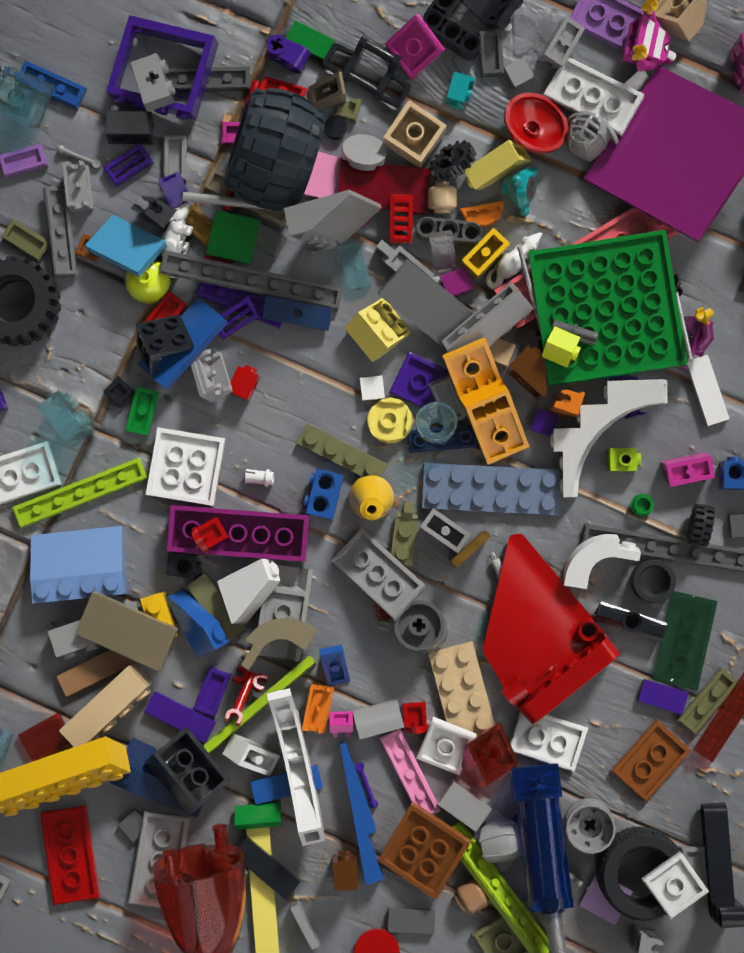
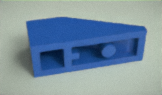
[166,590,229,659]

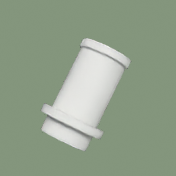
[245,469,274,487]

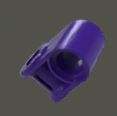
[267,34,311,74]

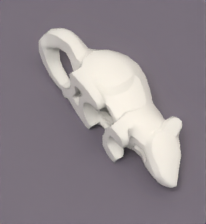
[161,203,193,278]
[486,232,542,290]

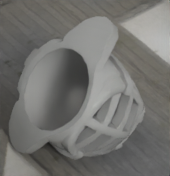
[567,111,619,162]
[479,811,524,871]

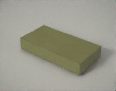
[1,219,50,262]

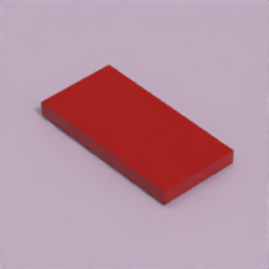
[40,804,100,905]

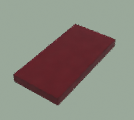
[338,160,430,215]

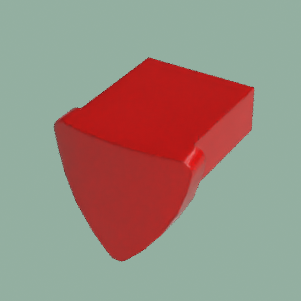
[191,517,229,553]
[402,701,430,734]

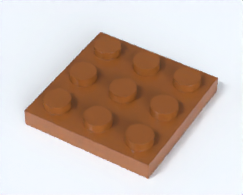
[378,802,472,900]

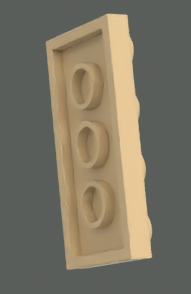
[428,641,497,736]

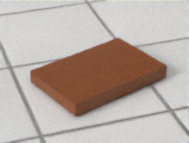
[610,719,691,802]

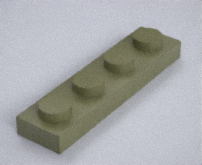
[296,423,388,477]

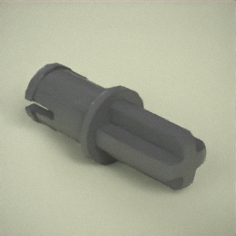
[551,320,598,345]

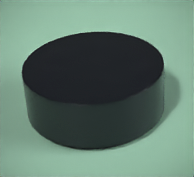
[324,115,347,140]

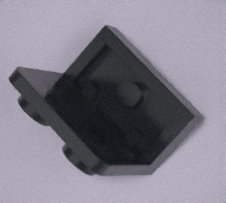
[461,0,523,30]

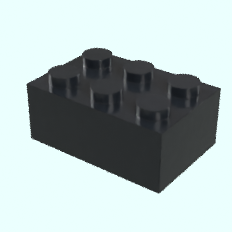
[144,727,231,816]

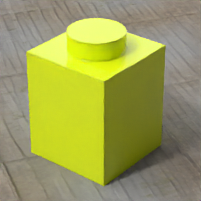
[542,327,581,367]

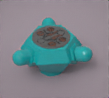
[502,166,538,216]

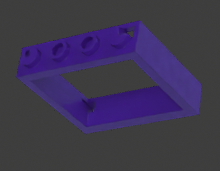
[106,15,219,120]

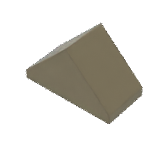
[308,71,346,109]

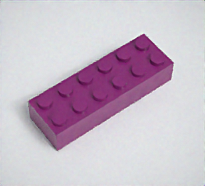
[167,505,310,562]

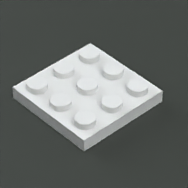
[146,427,226,506]

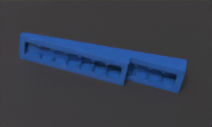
[340,741,383,886]

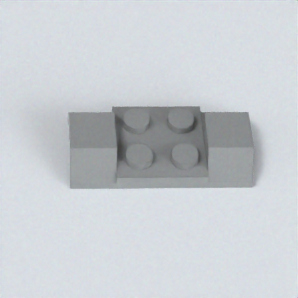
[258,565,313,661]

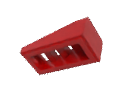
[388,194,413,243]

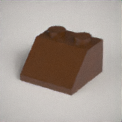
[505,346,547,402]

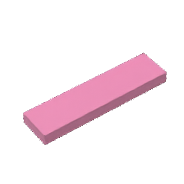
[379,729,441,815]

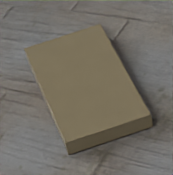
[75,591,179,672]

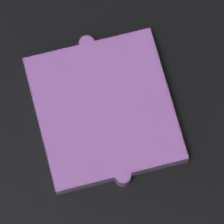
[579,873,633,925]

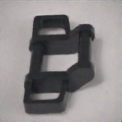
[323,35,411,109]

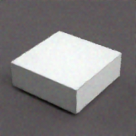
[360,375,385,401]

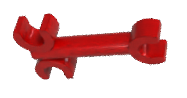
[224,665,268,727]

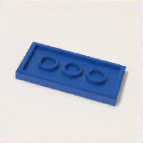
[138,297,228,390]

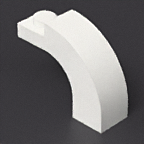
[562,534,641,589]

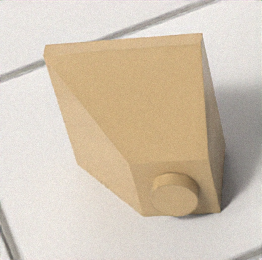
[655,0,707,41]

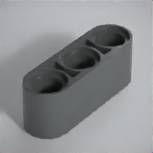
[416,217,482,247]

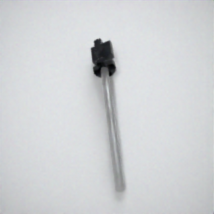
[517,246,543,353]
[673,274,693,361]

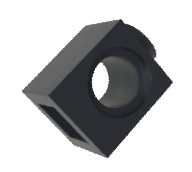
[165,552,202,579]

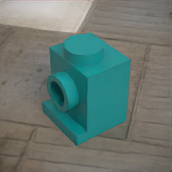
[446,72,476,110]

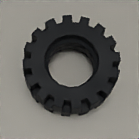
[687,504,715,547]

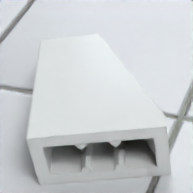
[217,559,280,625]

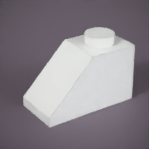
[223,733,280,776]

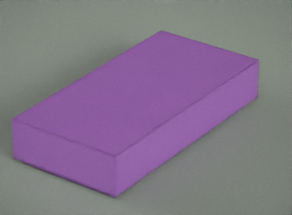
[0,143,48,179]

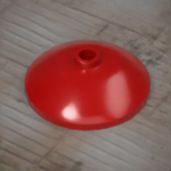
[504,93,568,154]

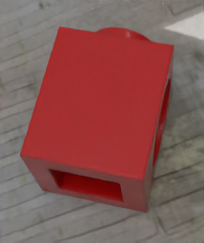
[230,365,260,402]

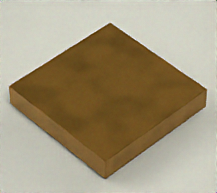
[450,530,491,568]

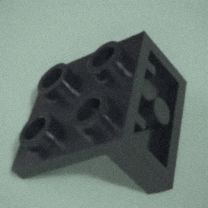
[136,315,194,375]

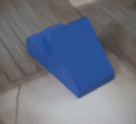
[319,644,350,686]

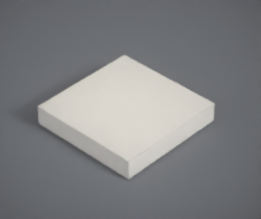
[416,717,476,775]
[642,851,709,919]

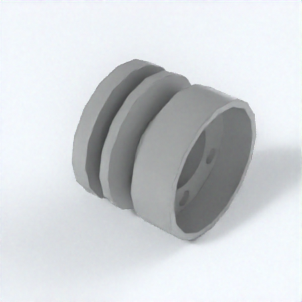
[565,798,616,854]

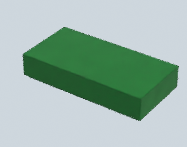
[286,20,335,61]
[235,802,282,830]

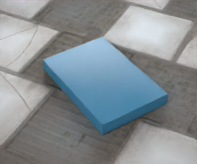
[85,215,167,277]

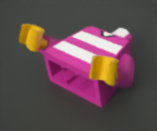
[622,0,676,72]

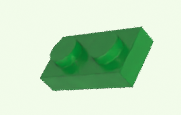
[125,386,160,437]

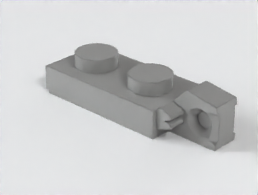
[376,240,434,278]

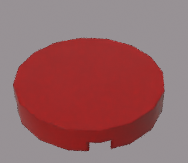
[354,928,400,953]

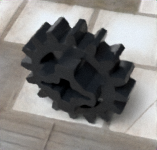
[428,140,477,182]

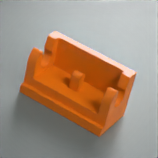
[549,390,585,419]
[302,683,334,734]

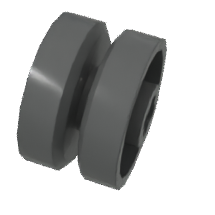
[394,600,448,654]

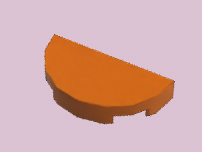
[459,200,504,228]

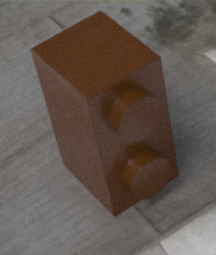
[333,850,359,891]

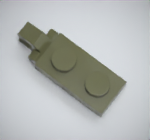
[391,501,418,566]

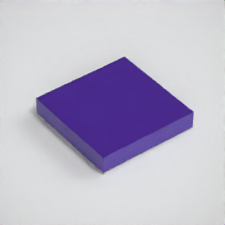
[389,352,449,412]

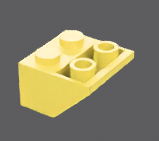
[344,298,412,362]

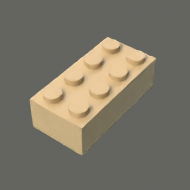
[59,664,153,747]

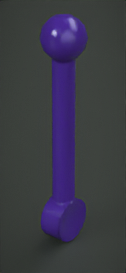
[355,762,378,808]

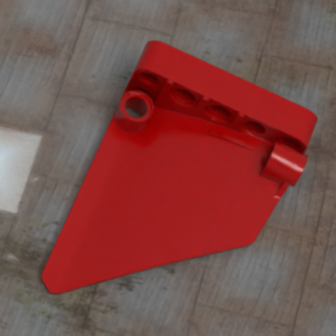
[483,533,620,724]

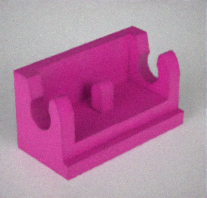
[661,452,715,487]

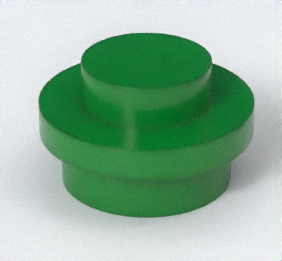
[631,494,654,517]

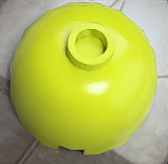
[125,260,171,304]

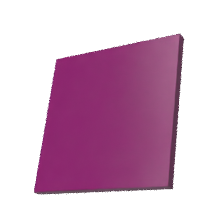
[584,66,744,243]

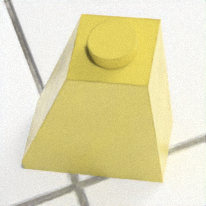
[465,140,532,190]

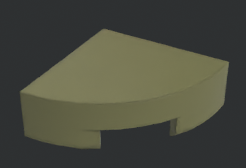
[334,99,362,123]

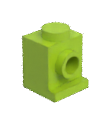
[607,448,642,472]

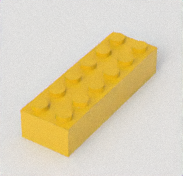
[0,736,131,816]

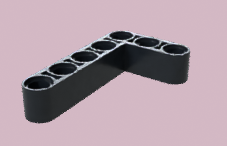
[423,0,481,60]
[700,802,744,928]

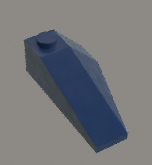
[110,737,203,818]

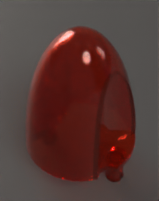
[152,824,246,953]

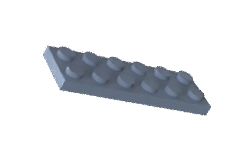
[422,463,561,516]

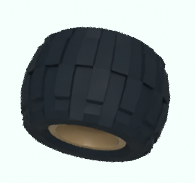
[224,88,325,211]

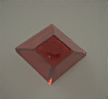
[461,722,519,787]

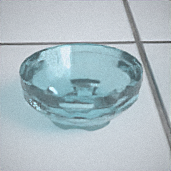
[415,402,457,443]

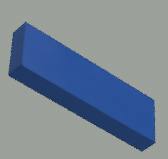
[16,60,87,110]
[250,764,323,804]

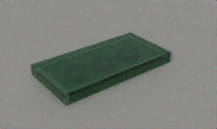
[652,591,718,691]

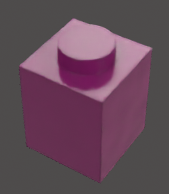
[438,267,474,298]

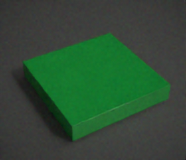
[206,210,261,265]

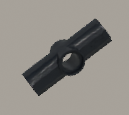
[594,601,667,642]

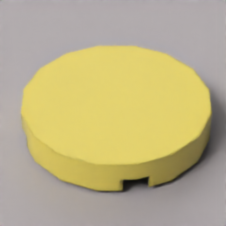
[367,398,413,444]

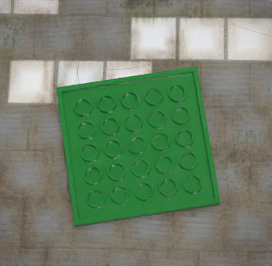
[529,230,688,387]

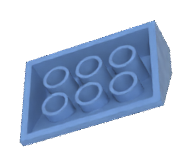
[30,526,129,604]

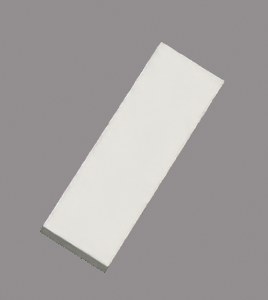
[687,355,729,427]

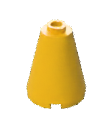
[349,475,394,520]

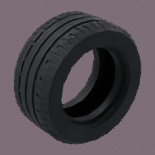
[596,826,683,921]

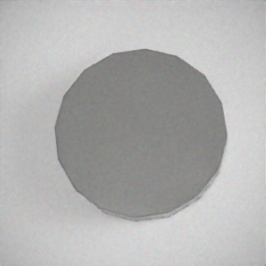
[342,134,387,171]

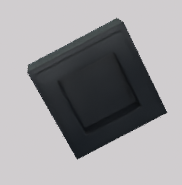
[103,376,135,408]

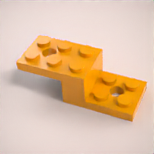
[442,337,529,465]

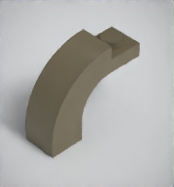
[241,618,318,670]

